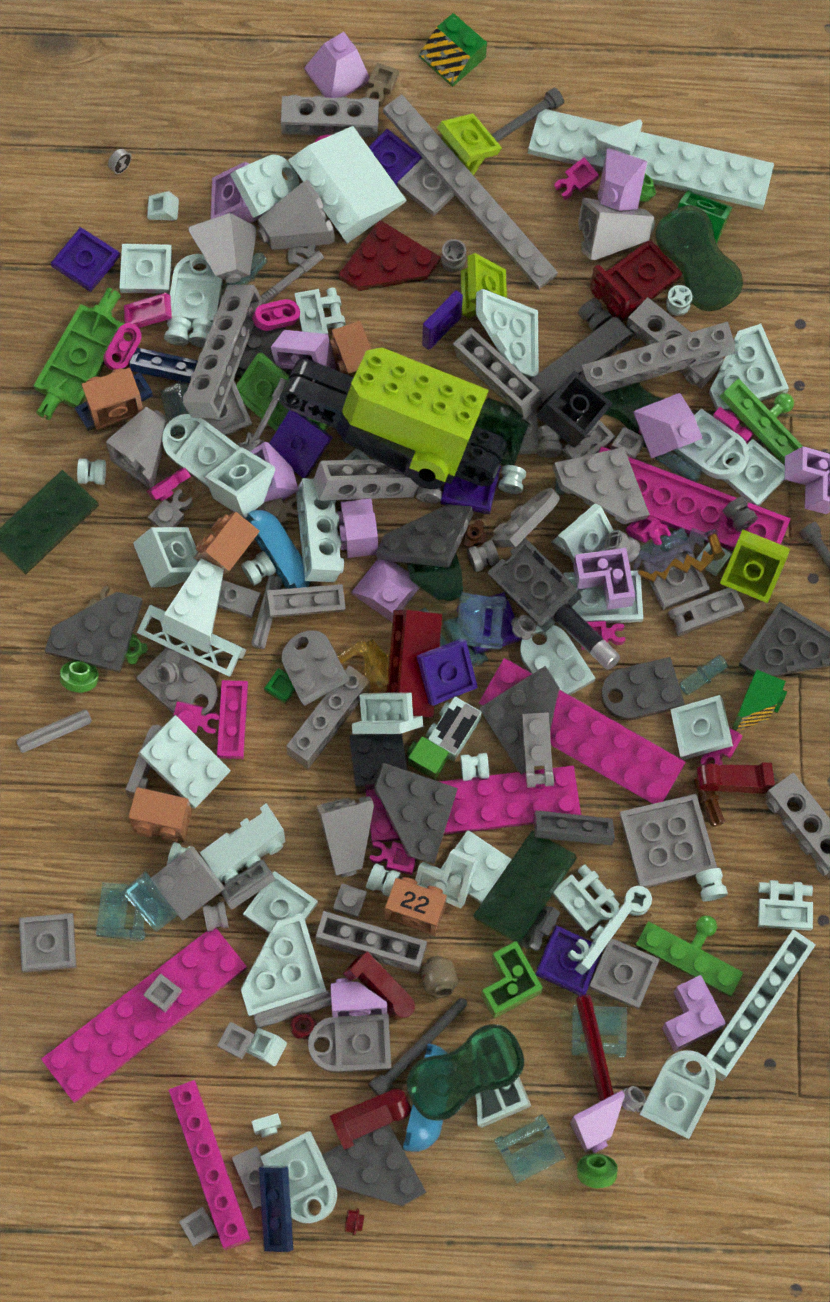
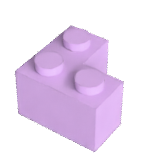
[271,330,337,370]
[785,447,830,514]
[337,498,378,558]
[573,548,635,610]
[662,975,726,1052]

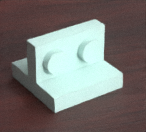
[551,503,614,562]
[352,693,423,734]

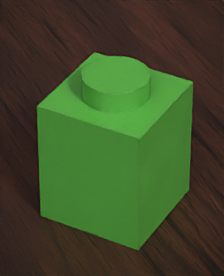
[407,736,449,780]

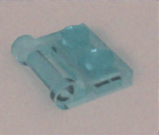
[455,592,507,649]
[96,882,151,941]
[571,1005,627,1057]
[494,1114,566,1184]

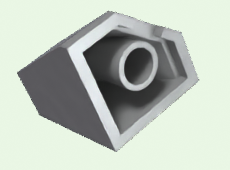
[257,180,335,250]
[578,198,655,260]
[189,213,257,283]
[106,407,167,488]
[316,796,374,877]

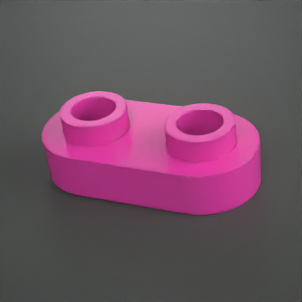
[252,299,300,331]
[103,323,142,370]

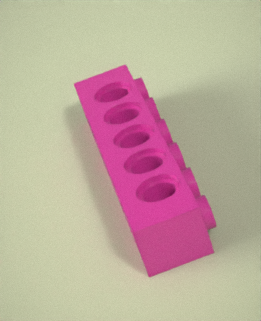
[169,1080,251,1251]

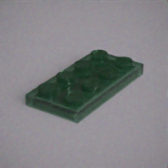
[0,470,99,575]
[473,830,577,944]

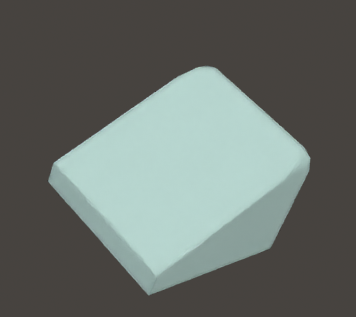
[147,191,179,221]
[246,1028,287,1066]

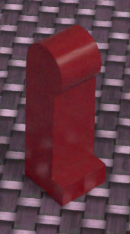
[697,762,775,794]
[342,951,415,1020]
[330,1089,412,1150]

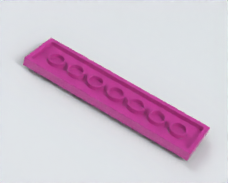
[599,446,791,551]
[479,658,686,804]
[366,766,581,844]
[41,928,247,1103]

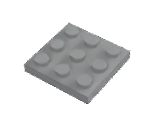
[619,794,717,888]

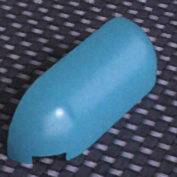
[243,510,310,589]
[403,1044,454,1152]

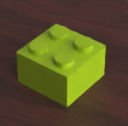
[720,529,790,603]

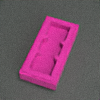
[124,293,172,328]

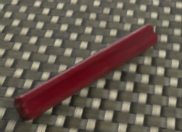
[576,994,614,1101]

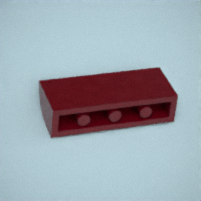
[386,610,442,718]

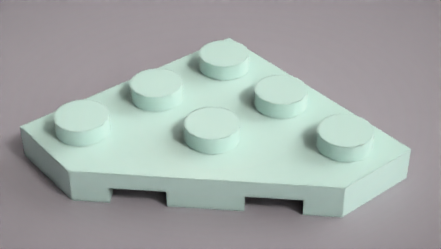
[476,289,539,381]
[709,324,789,411]
[241,913,326,1016]

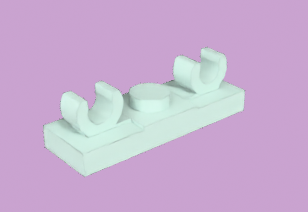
[568,898,633,975]

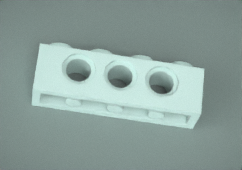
[296,478,344,582]

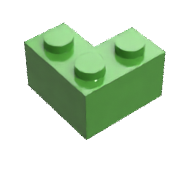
[481,941,543,1019]

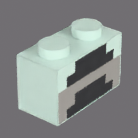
[426,697,482,762]

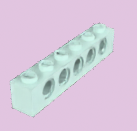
[700,929,816,1081]

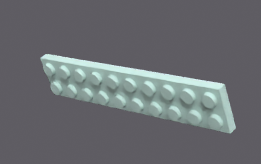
[528,109,774,210]

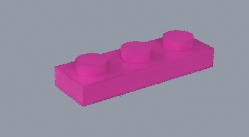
[217,680,248,759]

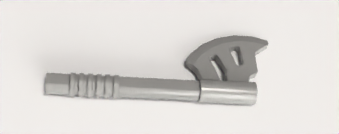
[261,244,324,305]

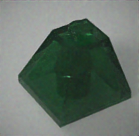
[475,397,529,466]
[406,552,464,601]

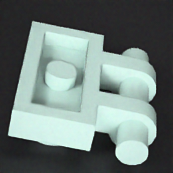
[295,288,346,334]
[551,864,620,933]
[758,880,813,930]

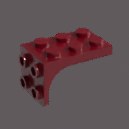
[590,239,682,322]

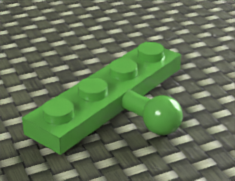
[719,378,803,465]
[635,915,744,997]

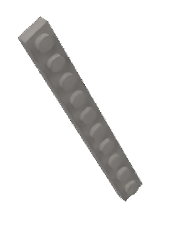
[383,94,558,290]

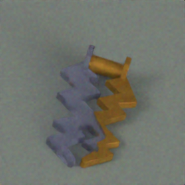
[633,528,725,582]

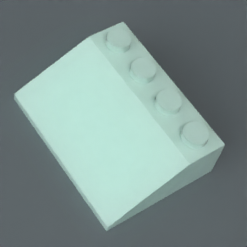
[288,126,407,244]

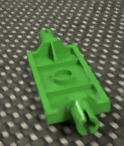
[34,288,124,420]

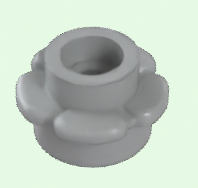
[511,615,536,640]
[155,660,179,685]
[622,1086,646,1112]

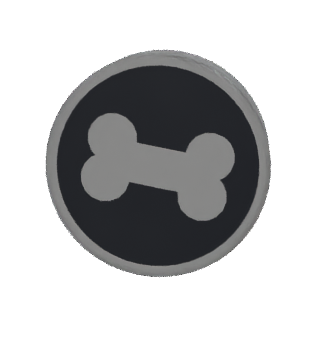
[108,149,132,174]

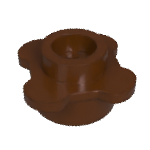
[464,520,488,548]

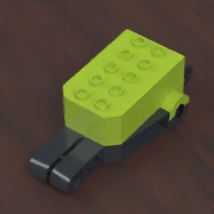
[279,347,507,489]

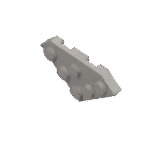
[552,447,649,524]

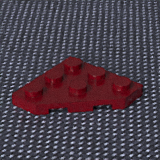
[338,220,441,291]

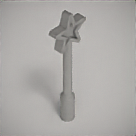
[237,378,287,452]

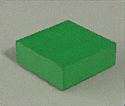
[264,668,296,705]

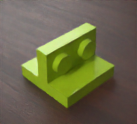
[437,113,502,175]
[461,253,507,318]

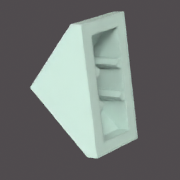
[594,119,642,156]

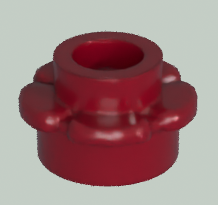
[290,1013,317,1040]
[344,1208,364,1236]

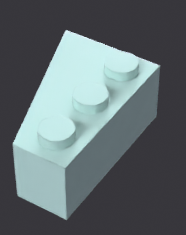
[162,559,224,654]
[200,803,286,883]
[472,1027,531,1128]

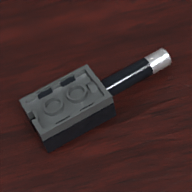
[487,538,620,670]

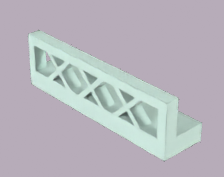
[137,605,246,677]

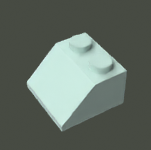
[205,447,275,518]
[133,527,198,587]

